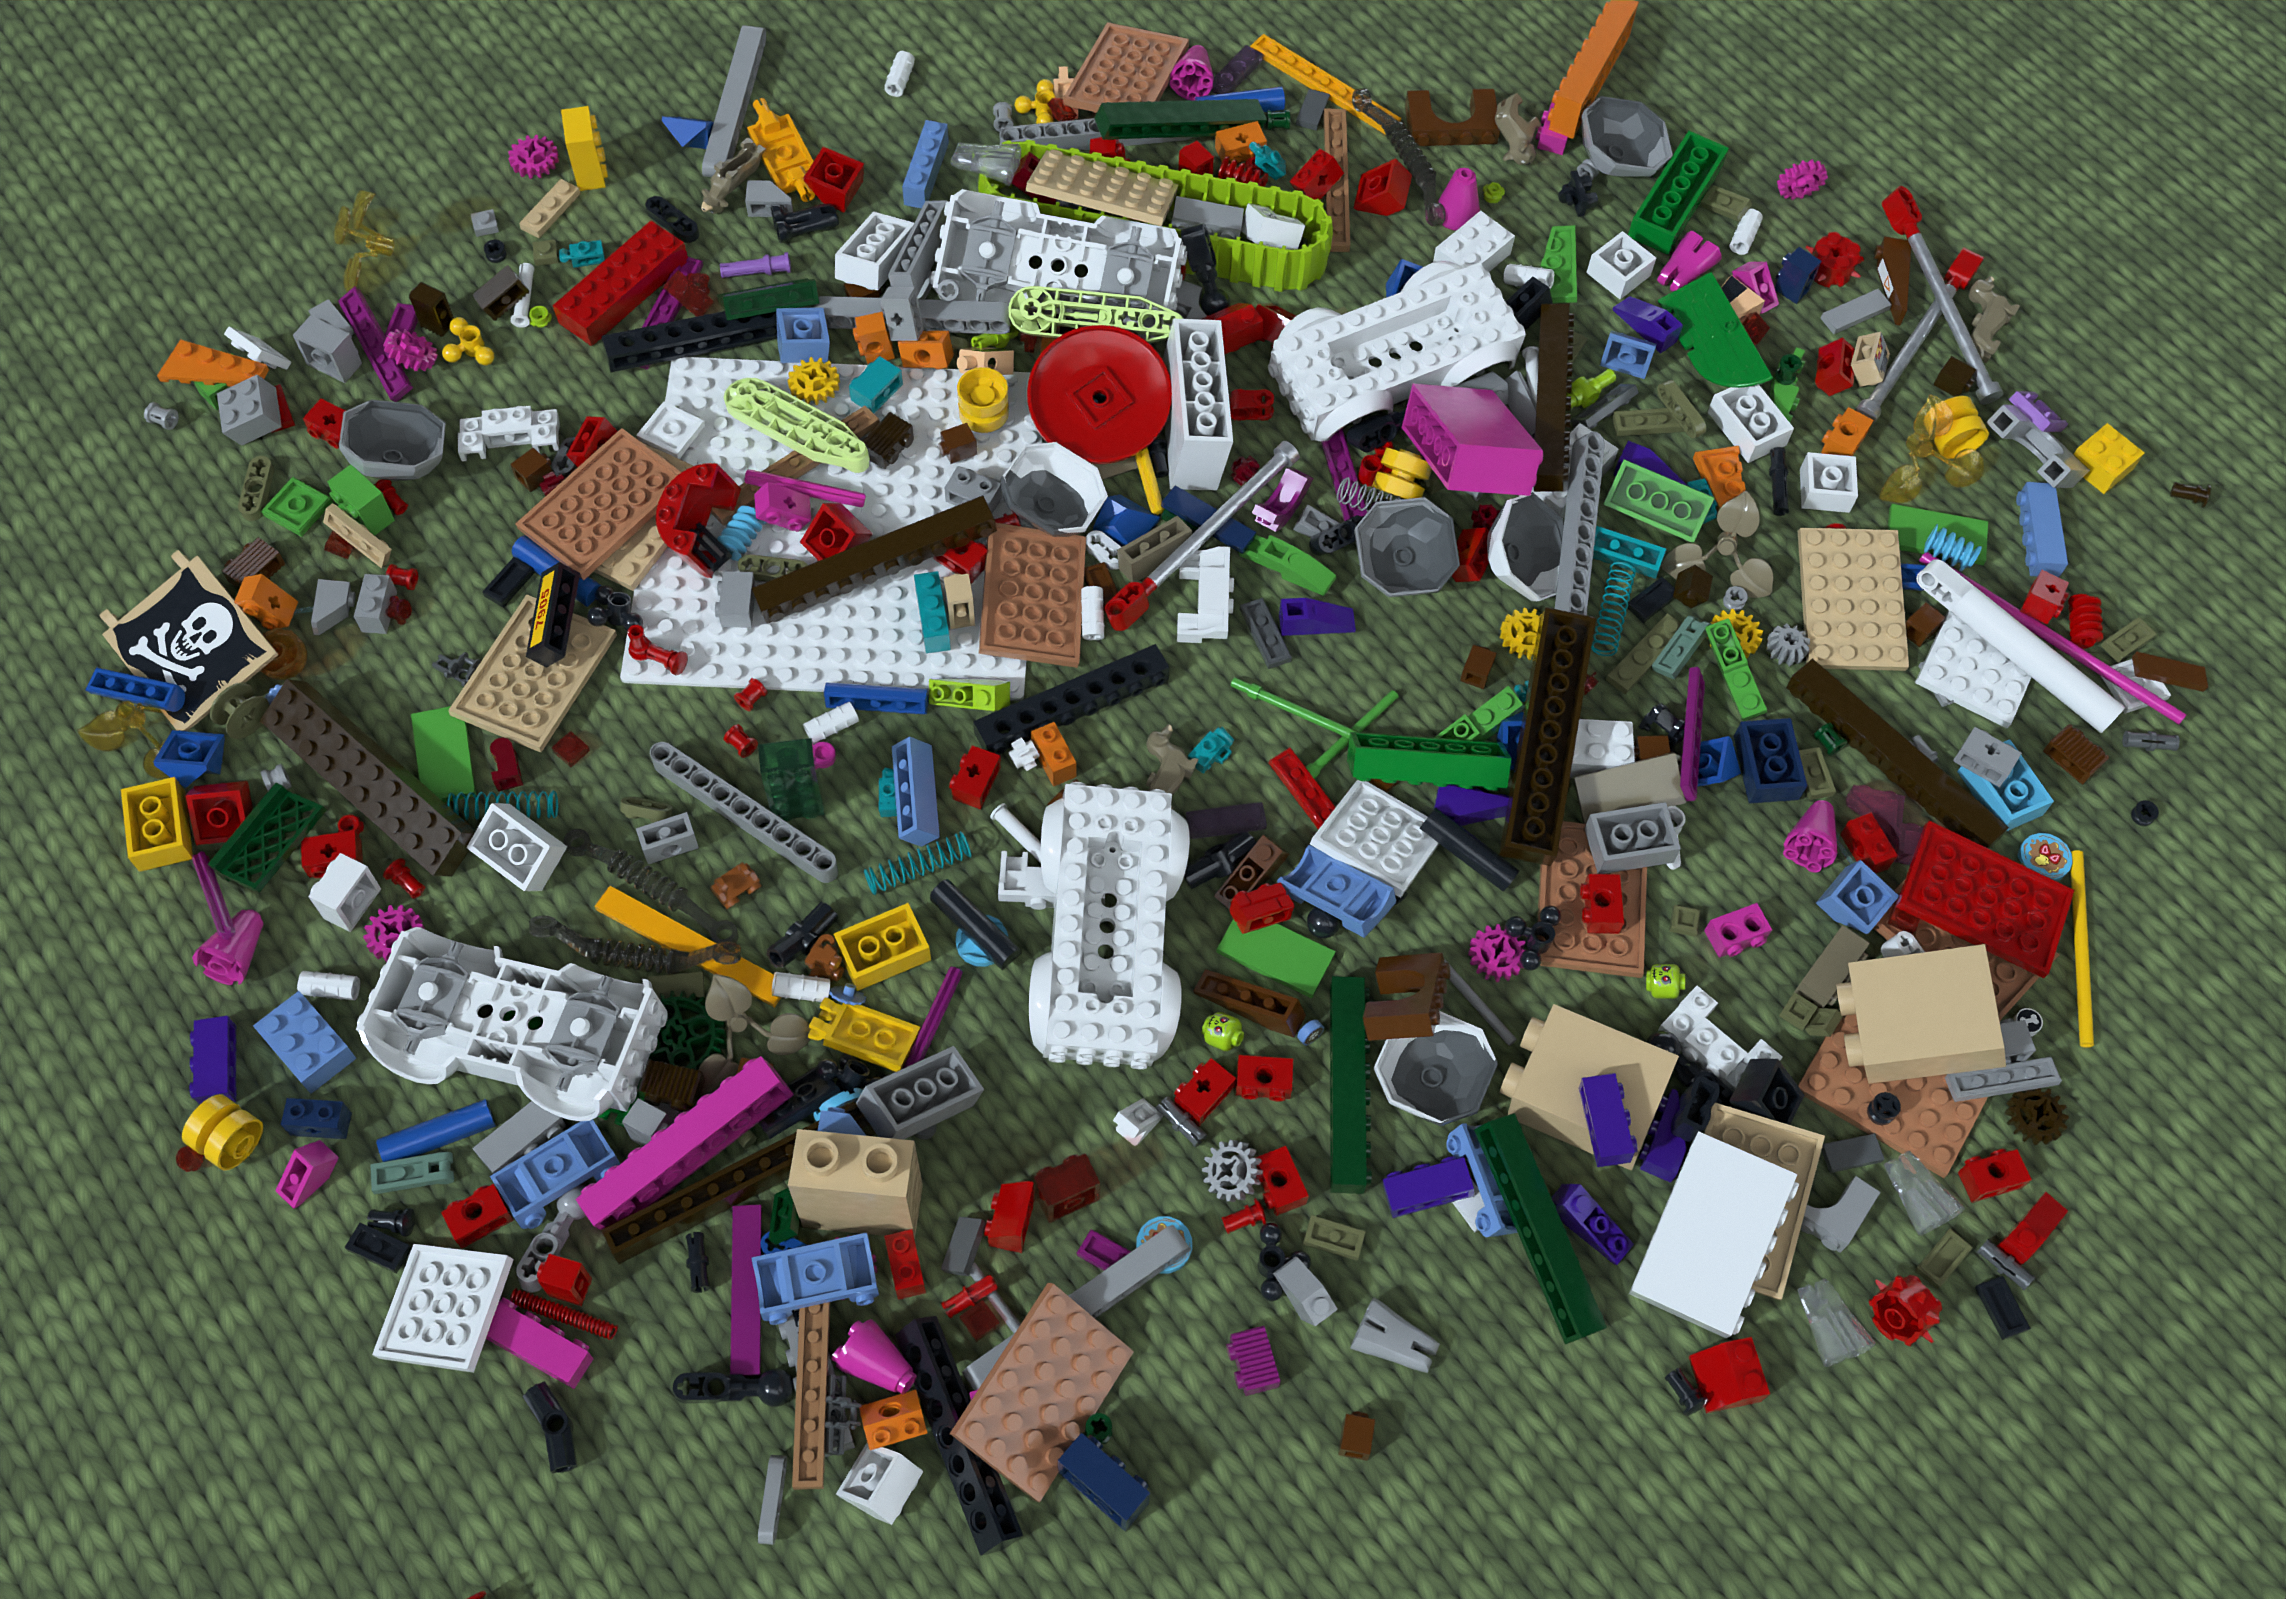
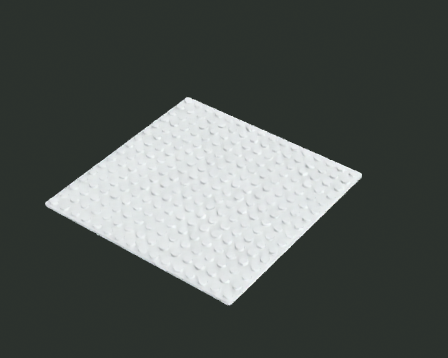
[620,357,1042,701]

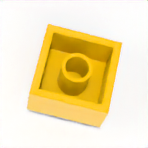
[2073,423,2145,494]

